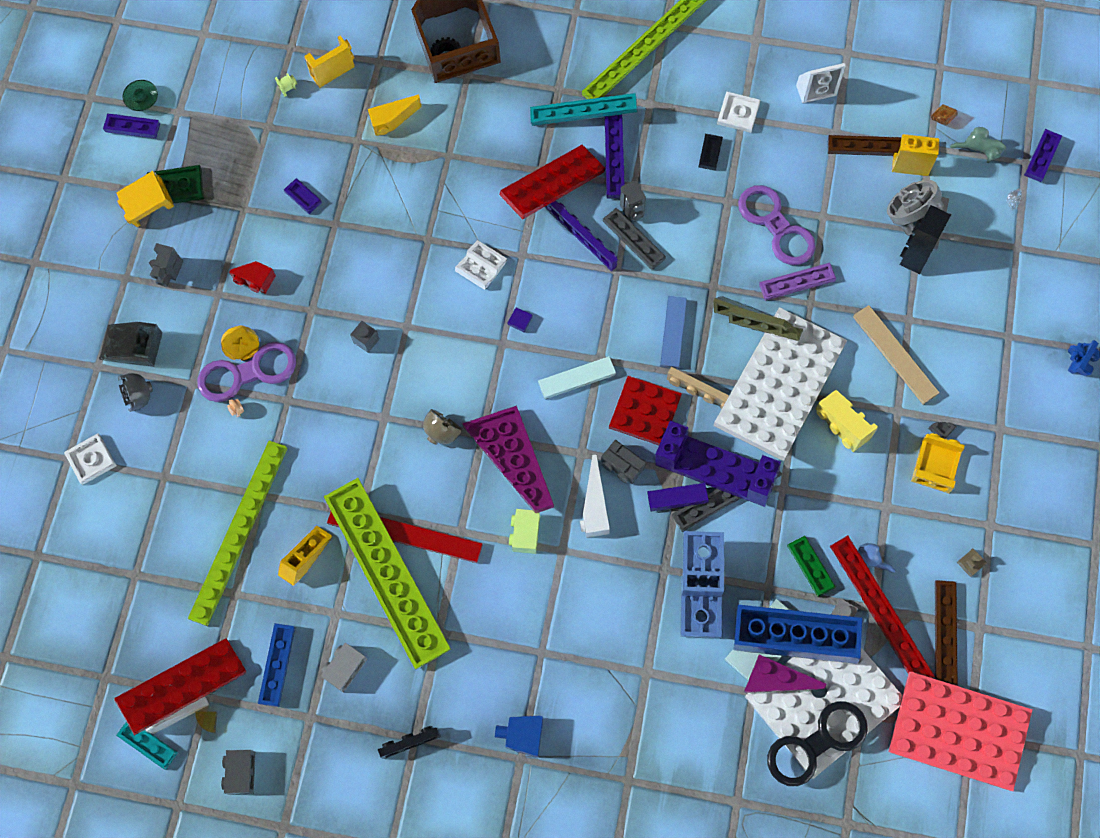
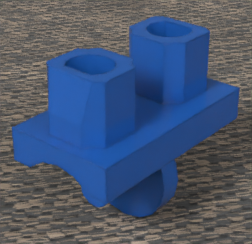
[1068,340,1100,376]

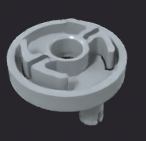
[887,180,944,235]

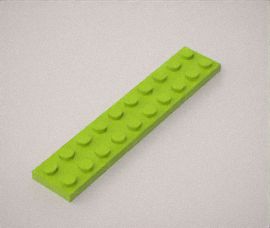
[323,478,451,670]

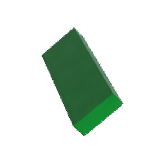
[787,535,836,597]

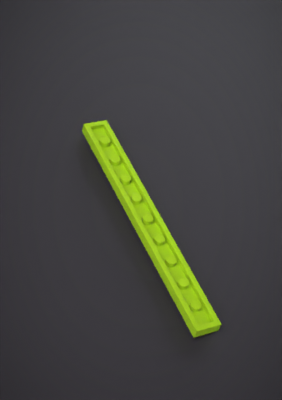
[582,0,707,99]
[188,440,288,627]

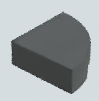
[928,422,957,439]

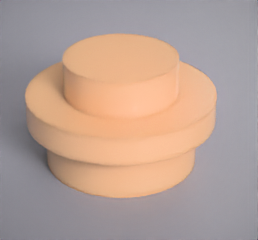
[227,399,244,417]

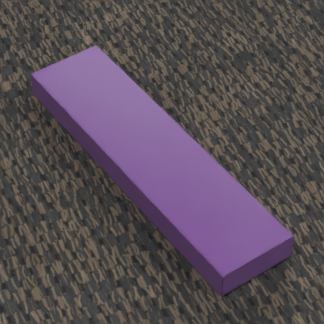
[759,263,836,301]

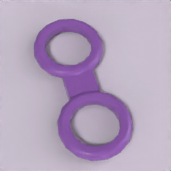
[738,185,816,265]
[197,342,296,402]

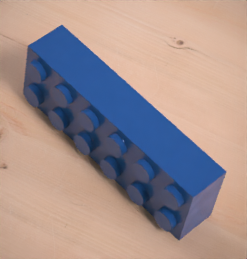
[733,605,862,664]

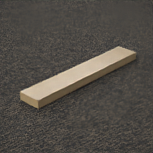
[853,305,939,405]

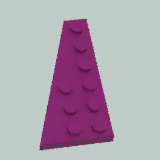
[462,405,554,514]

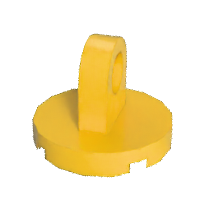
[221,325,259,361]

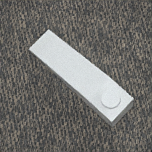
[580,455,610,538]

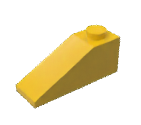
[368,94,422,136]
[278,526,332,586]

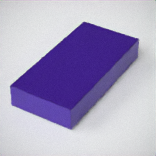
[284,178,322,214]

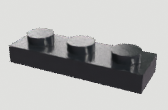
[378,726,441,759]

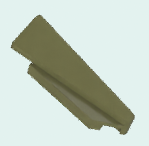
[713,296,803,341]

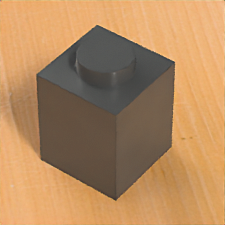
[350,321,380,353]

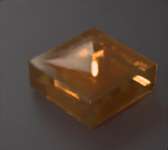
[931,104,958,126]

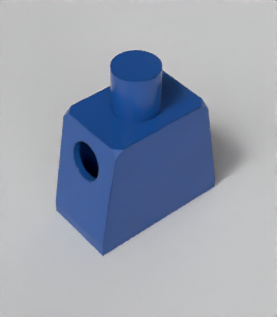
[495,716,543,758]

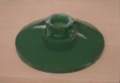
[122,80,158,111]

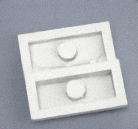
[455,240,507,290]

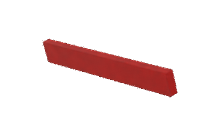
[327,512,483,563]
[830,535,935,678]

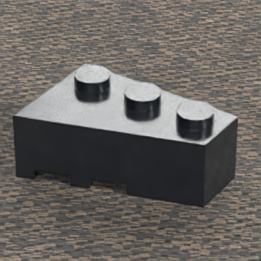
[899,205,952,274]

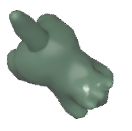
[950,127,1006,163]

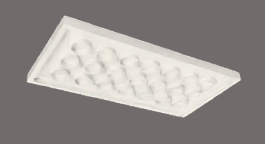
[713,307,847,461]

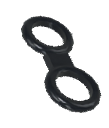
[767,701,868,786]

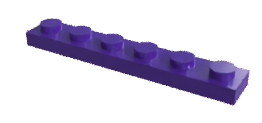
[604,114,625,199]
[544,201,617,272]

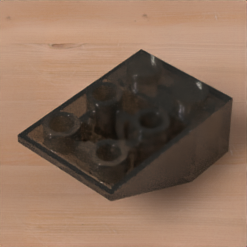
[99,322,163,367]

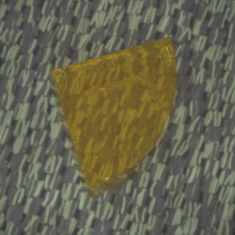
[195,711,217,733]

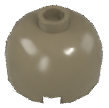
[423,409,462,445]

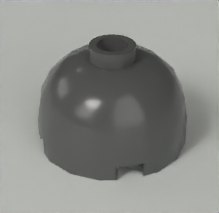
[118,373,153,412]

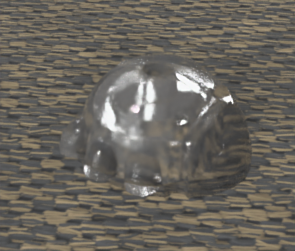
[1006,189,1022,211]

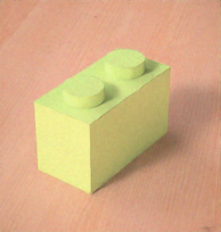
[509,509,540,554]

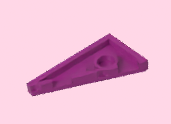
[744,655,826,693]

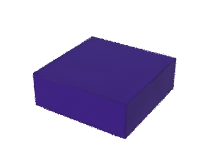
[507,307,533,332]

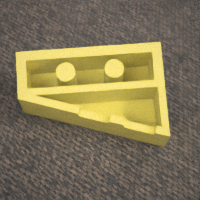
[816,390,878,452]

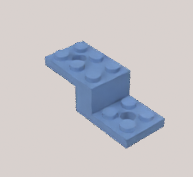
[681,531,724,638]

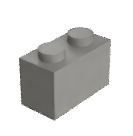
[321,643,367,693]

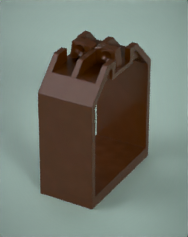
[411,0,501,83]

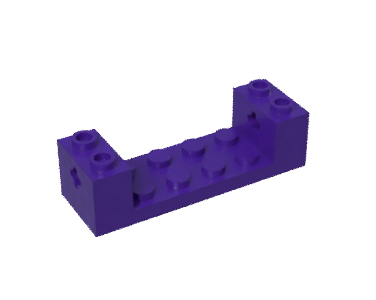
[655,420,781,507]

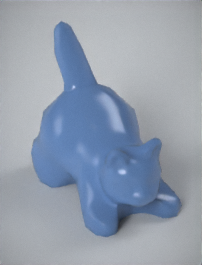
[840,543,896,573]

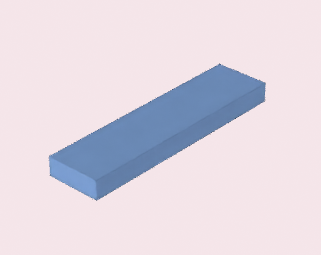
[660,296,687,369]

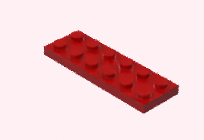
[499,144,605,220]
[114,638,246,735]

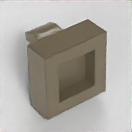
[957,548,987,577]

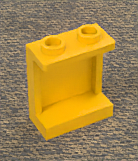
[304,36,355,88]
[892,134,939,176]
[116,171,174,227]
[911,433,965,493]

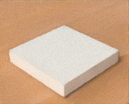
[717,91,761,133]
[64,433,117,485]

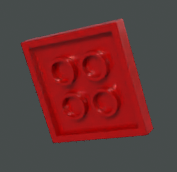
[609,376,682,445]

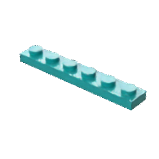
[530,93,638,126]

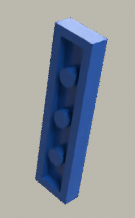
[258,623,296,707]

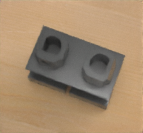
[149,243,183,287]

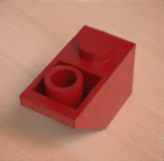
[229,261,276,294]

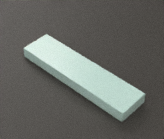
[538,356,616,399]

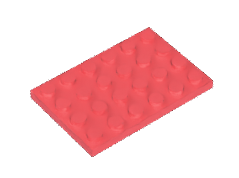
[888,672,1033,791]

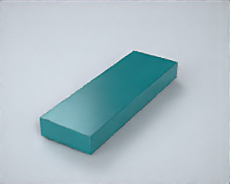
[116,722,179,770]

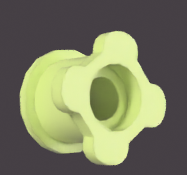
[274,73,297,97]

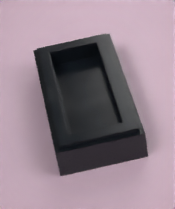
[698,133,723,171]

